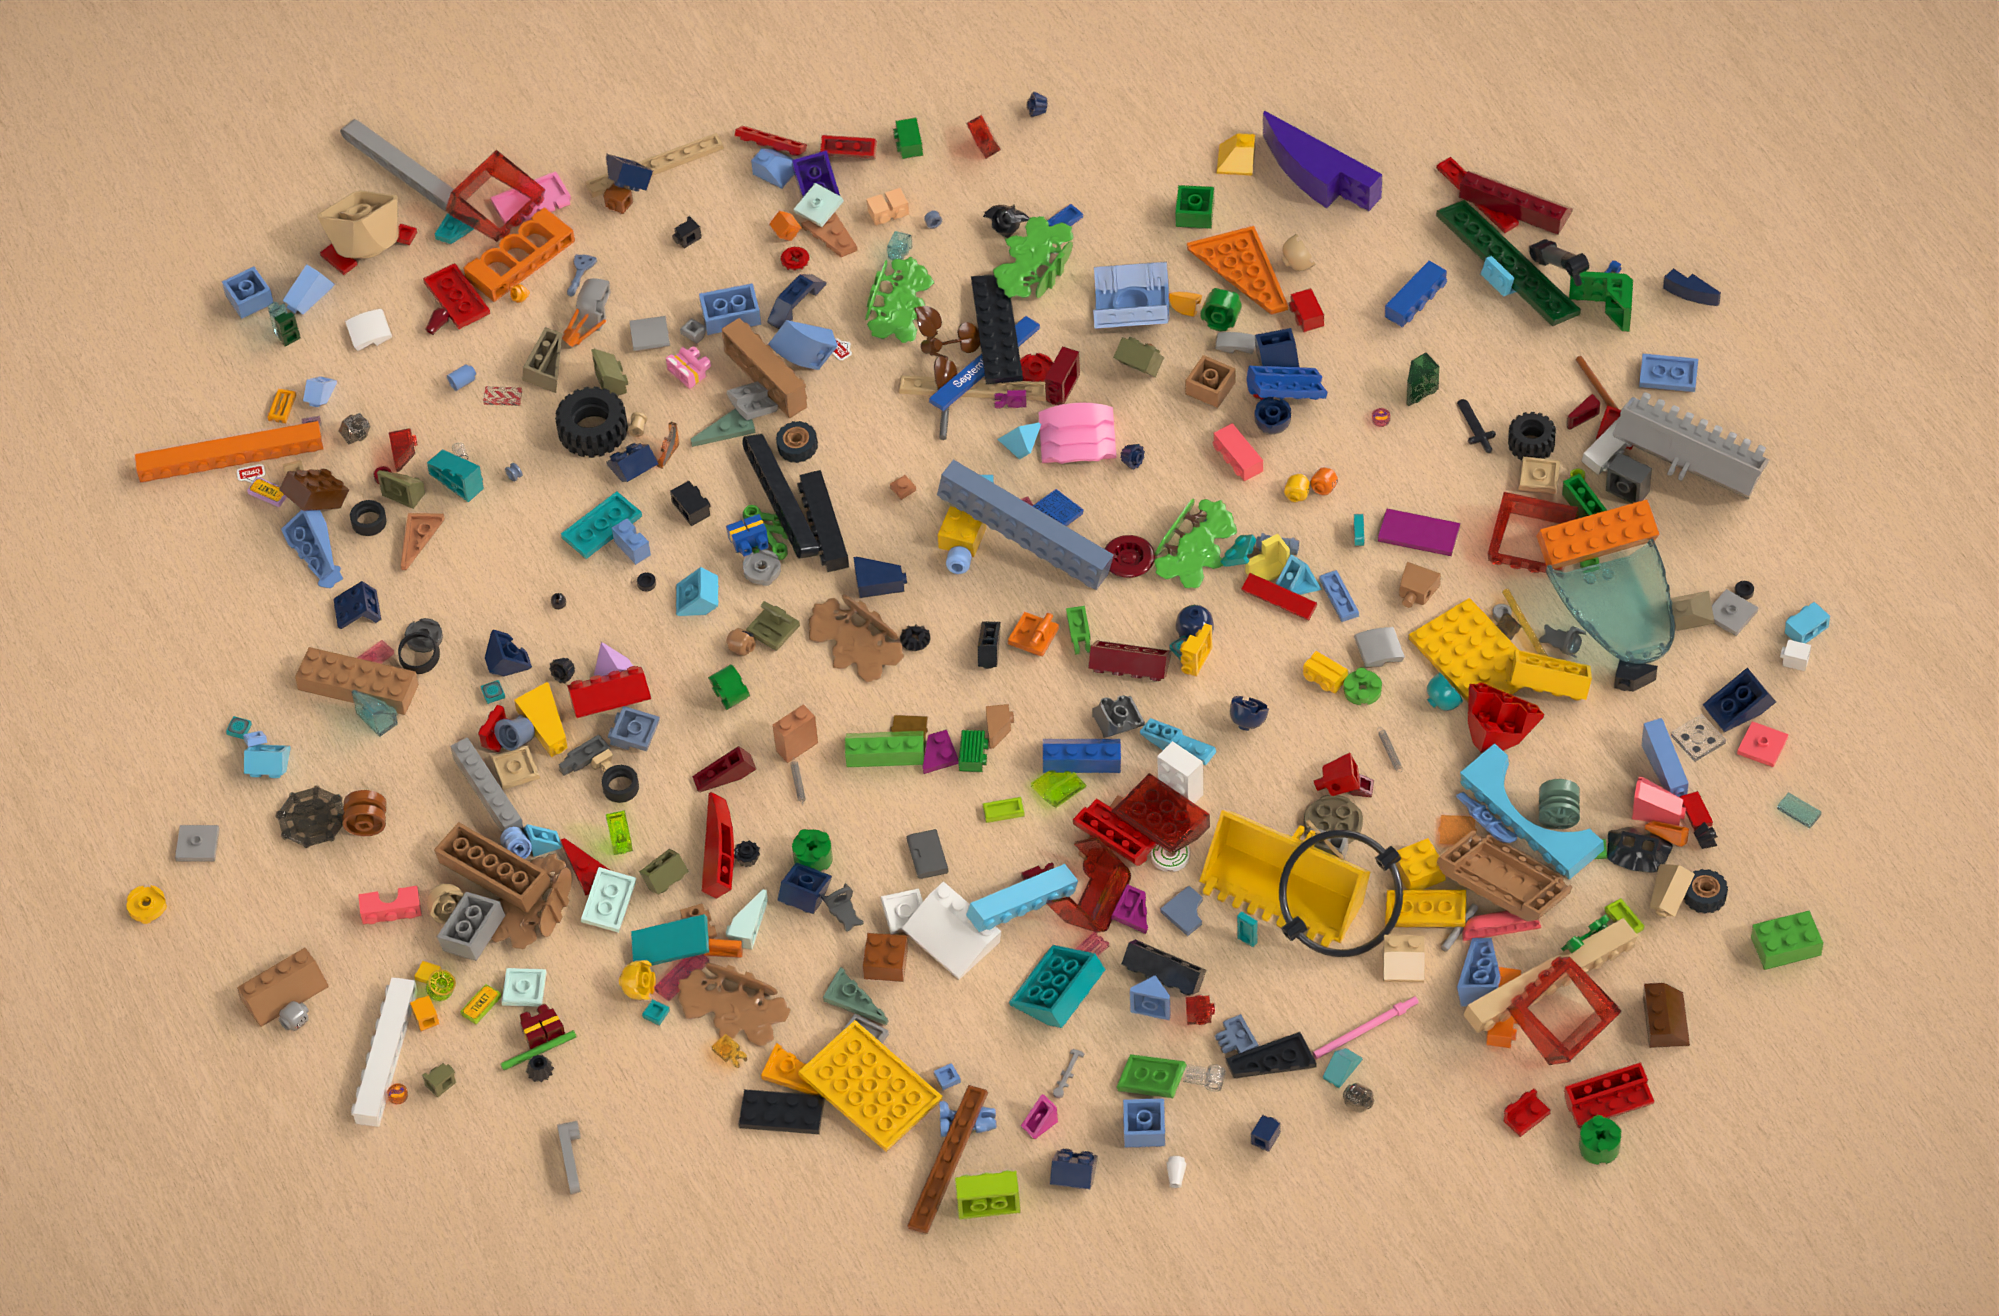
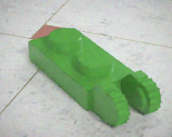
[1066,606,1091,655]

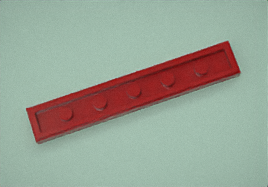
[1436,157,1519,234]

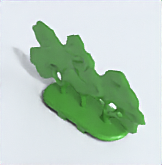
[993,216,1074,298]
[865,257,934,343]

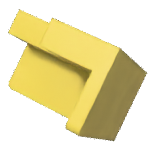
[1245,534,1290,581]

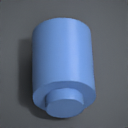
[447,364,476,391]

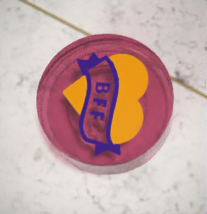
[1372,408,1390,427]

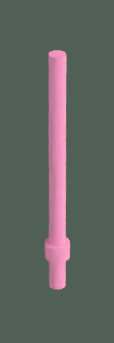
[1312,996,1419,1059]

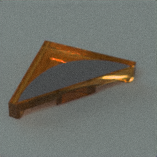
[656,421,680,469]

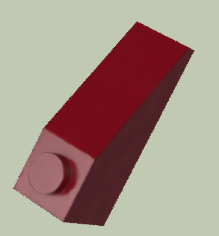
[692,746,756,792]

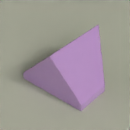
[594,642,633,676]

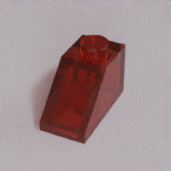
[389,428,418,472]

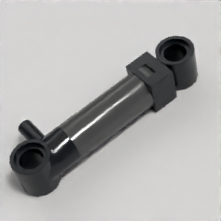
[1528,239,1590,286]

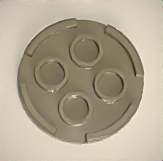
[1304,795,1363,844]

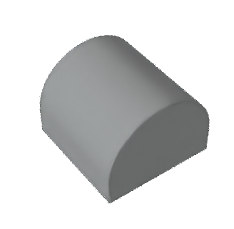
[680,318,706,343]

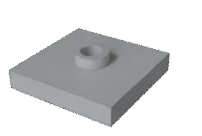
[1712,589,1758,636]
[175,825,219,861]

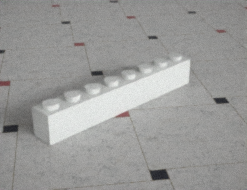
[351,978,417,1127]

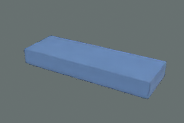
[1319,570,1359,622]

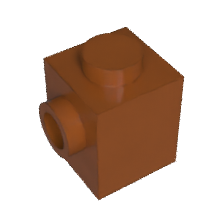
[603,183,633,214]

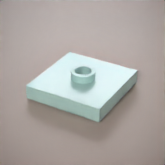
[793,183,844,227]
[502,968,547,1007]

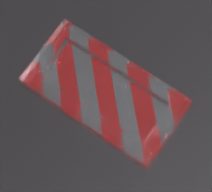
[483,386,523,406]

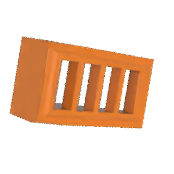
[1645,820,1689,847]

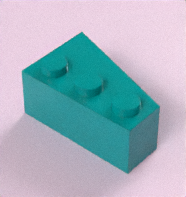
[427,449,484,502]

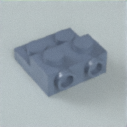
[608,706,660,752]

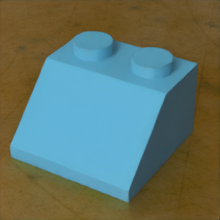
[676,567,719,616]
[244,744,291,778]

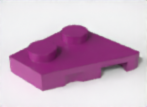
[923,729,959,774]
[1111,884,1148,934]

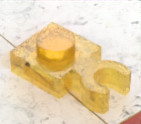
[711,1034,747,1068]

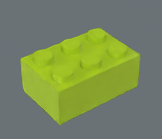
[955,1170,1021,1219]

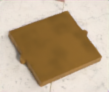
[891,715,928,744]

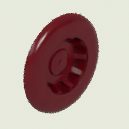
[1104,535,1155,578]

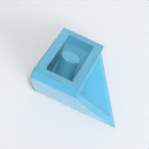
[997,423,1041,459]
[1276,555,1322,595]
[523,824,562,857]

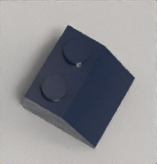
[606,154,653,192]
[777,862,832,914]

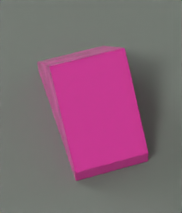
[1021,1094,1058,1139]

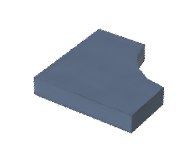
[1160,886,1203,936]

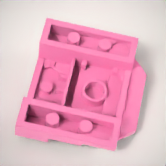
[1039,403,1116,464]

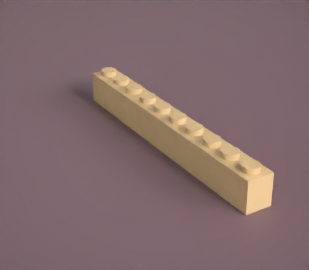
[1464,918,1638,1033]

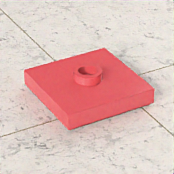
[1737,721,1789,767]

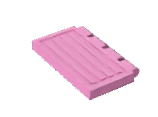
[490,171,571,228]

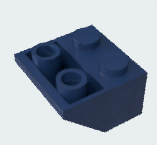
[1255,328,1300,367]
[606,443,659,482]
[1050,1148,1098,1189]

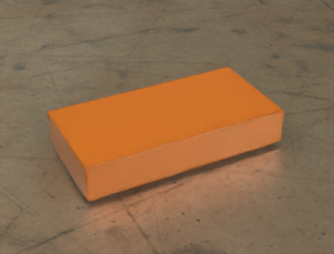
[703,939,743,958]

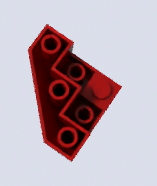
[1468,682,1545,753]

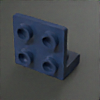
[333,581,382,629]

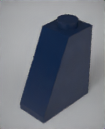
[853,557,907,598]

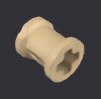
[627,412,647,437]

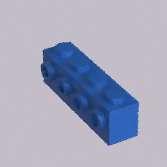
[1385,260,1447,327]

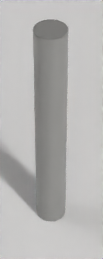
[1441,904,1478,952]

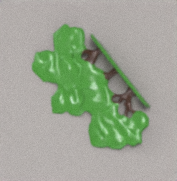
[1154,499,1237,588]

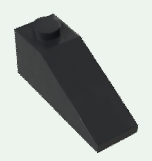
[978,621,1001,669]

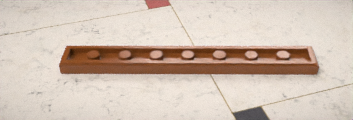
[907,1085,988,1234]

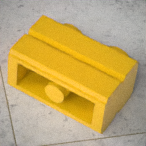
[1303,651,1348,693]

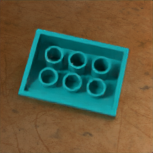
[1009,945,1106,1028]

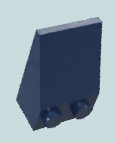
[1702,667,1776,732]

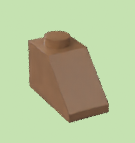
[986,704,1014,749]

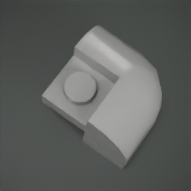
[576,278,611,331]

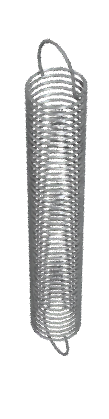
[1377,727,1403,772]
[790,757,806,802]

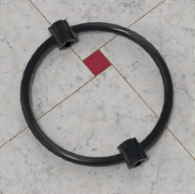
[1279,830,1403,957]

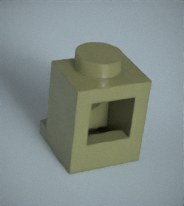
[422,1063,456,1097]

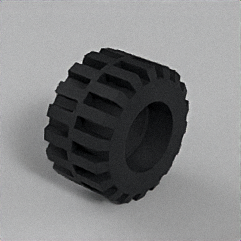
[1508,412,1556,460]

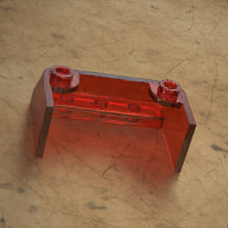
[1046,837,1131,933]

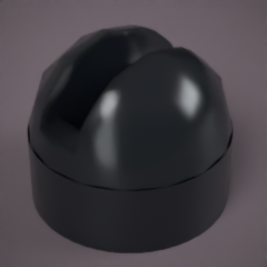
[551,593,566,609]

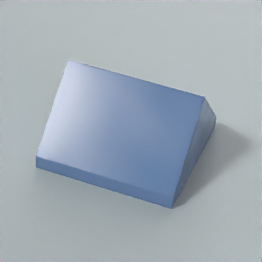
[1130,975,1170,1021]

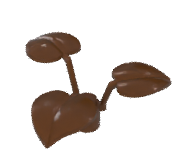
[914,306,980,390]

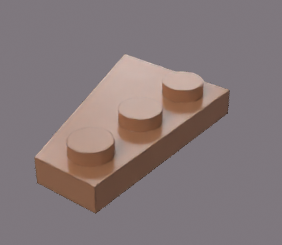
[801,212,857,257]

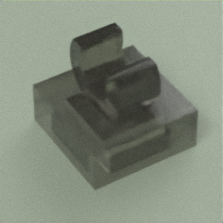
[1497,613,1522,640]

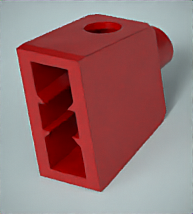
[1314,753,1360,796]

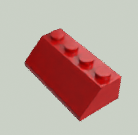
[567,666,651,718]

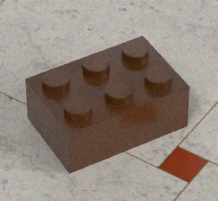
[279,468,349,511]

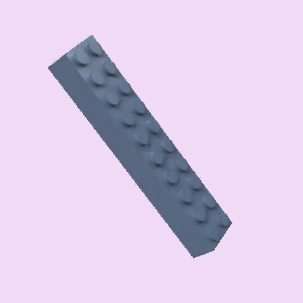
[937,459,1114,590]

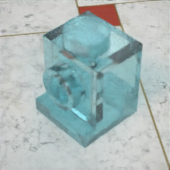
[887,231,913,260]

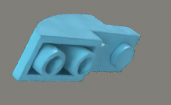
[1140,718,1216,766]

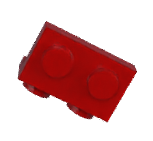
[478,704,510,753]

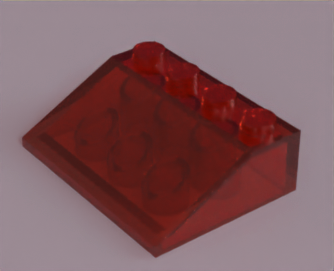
[1111,773,1210,854]

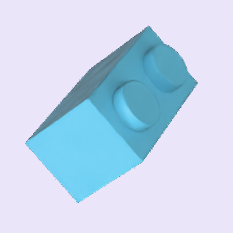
[1785,602,1830,644]

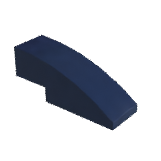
[1663,268,1721,306]

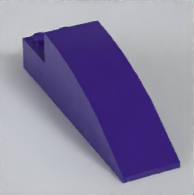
[1263,111,1382,211]

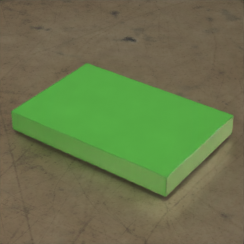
[1117,1054,1187,1098]

